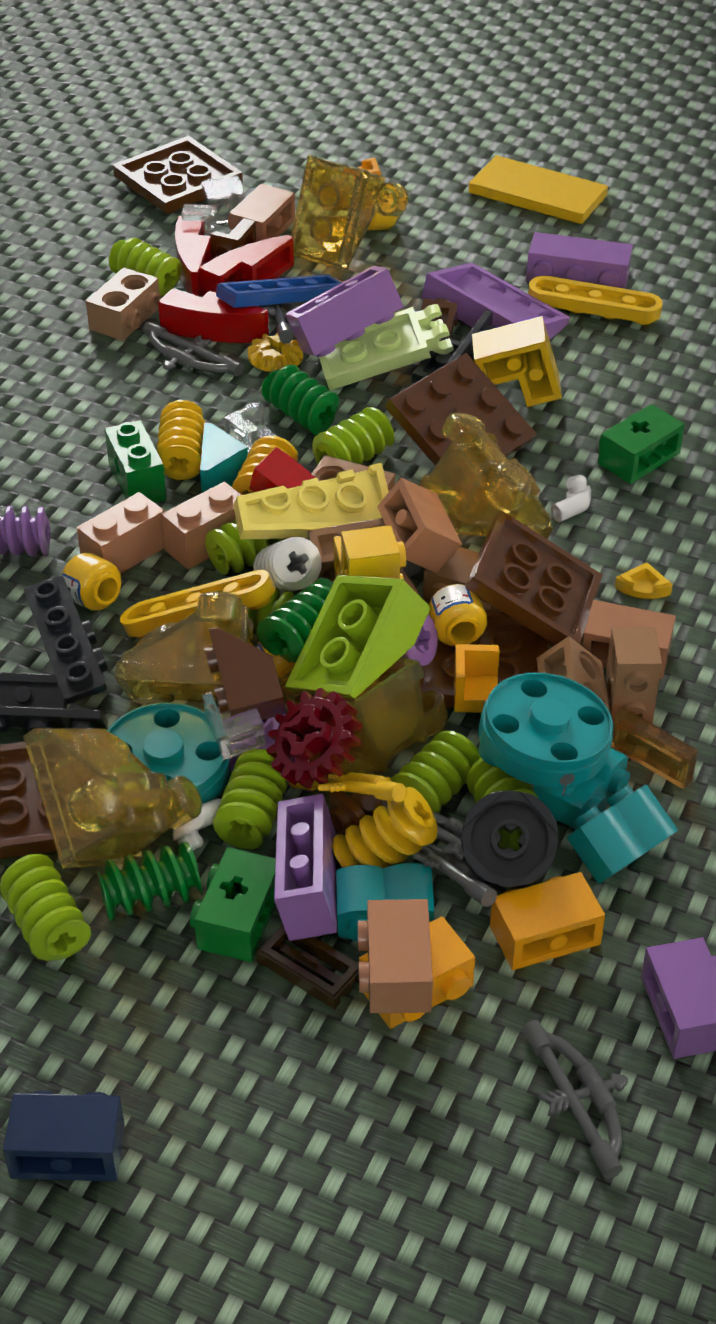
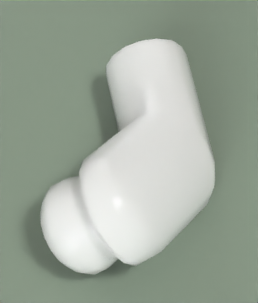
[551,475,591,522]
[173,798,221,850]

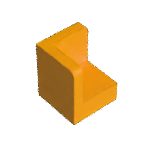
[454,644,499,713]

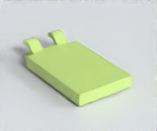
[319,304,454,391]

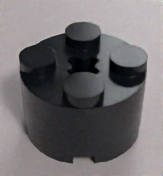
[461,791,559,890]

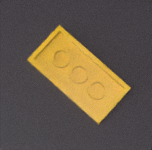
[468,155,608,224]

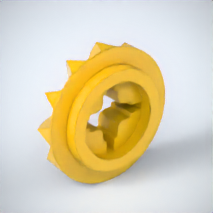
[248,333,304,372]

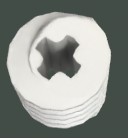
[253,537,322,594]

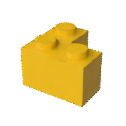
[472,316,562,407]
[333,525,406,580]

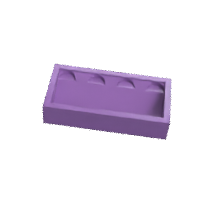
[422,263,570,340]

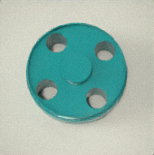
[478,673,613,796]
[99,703,231,827]

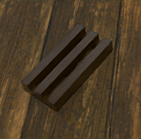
[257,924,359,1010]

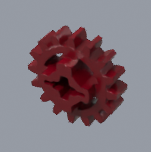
[266,688,363,789]

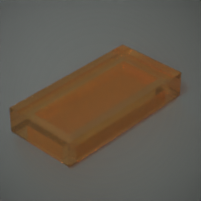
[611,708,698,789]

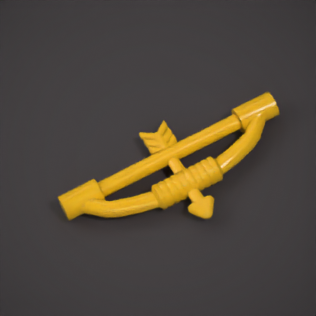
[289,772,406,802]

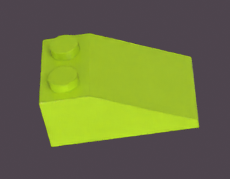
[285,575,431,699]

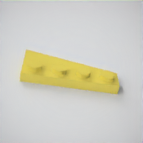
[234,462,389,539]

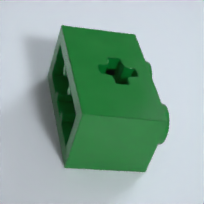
[598,404,685,484]
[105,420,167,503]
[190,847,276,963]

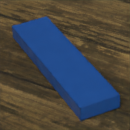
[216,274,342,308]

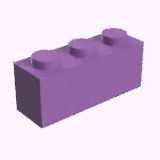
[526,232,633,289]
[285,266,404,357]
[274,794,337,941]

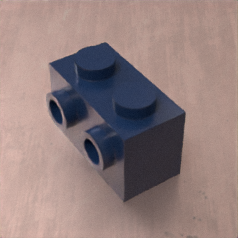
[3,1090,125,1181]

